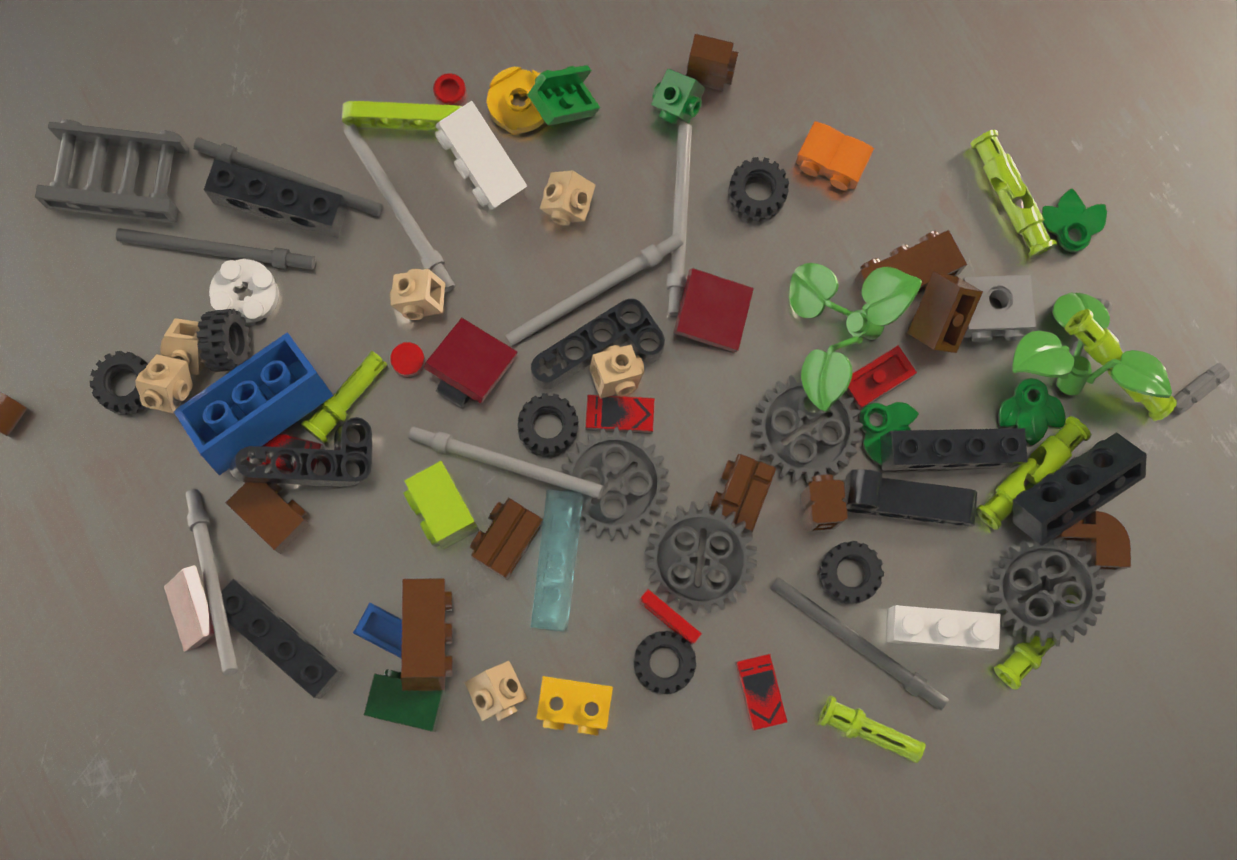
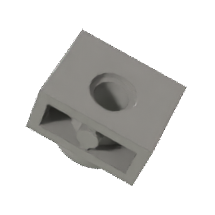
[962,275,1036,342]

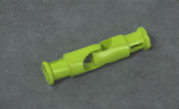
[970,129,1057,258]
[1065,309,1177,421]
[976,416,1092,530]

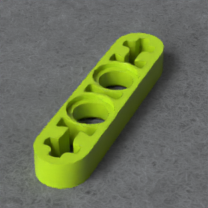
[342,101,462,131]

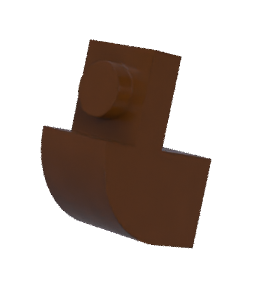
[1053,511,1131,571]

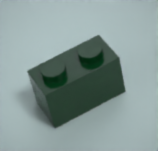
[364,669,446,732]

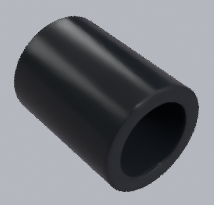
[436,380,471,408]

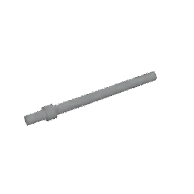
[667,124,692,316]
[344,125,456,293]
[506,233,684,346]
[409,427,603,499]
[186,489,238,675]

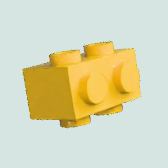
[536,676,613,735]

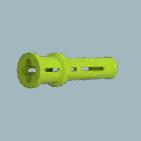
[301,351,388,444]
[994,599,1075,690]
[818,696,926,763]

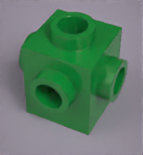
[651,68,705,125]

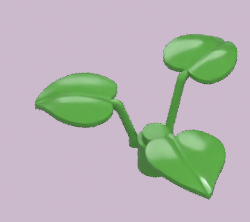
[789,263,922,412]
[1012,292,1172,398]

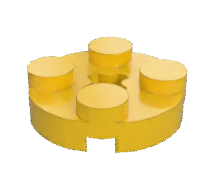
[487,67,545,135]

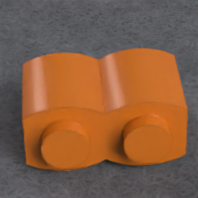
[796,121,874,190]

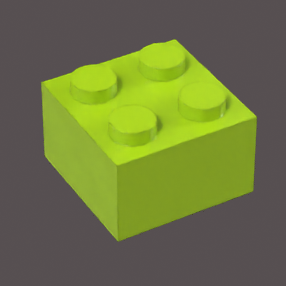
[403,460,479,550]

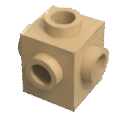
[540,171,596,225]
[390,269,446,320]
[160,318,205,375]
[589,345,645,399]
[135,354,193,413]
[464,661,527,721]

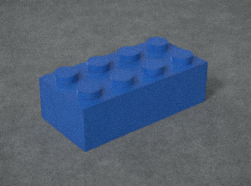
[174,332,334,476]

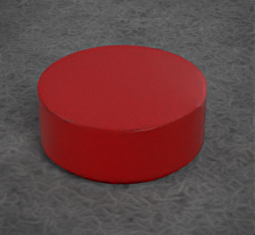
[433,73,467,106]
[390,342,425,377]

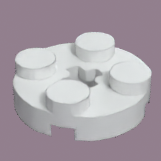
[209,259,279,327]

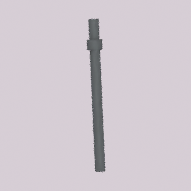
[194,137,383,217]
[116,228,315,270]
[770,577,949,711]

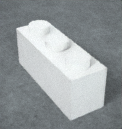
[435,101,527,210]
[886,605,1000,651]

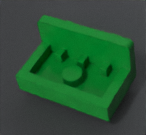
[527,65,600,126]

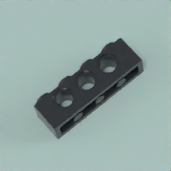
[204,159,348,238]
[880,428,1028,470]
[1012,432,1147,546]
[221,579,344,699]

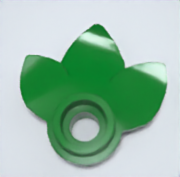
[1042,189,1107,252]
[999,378,1066,446]
[859,402,919,465]

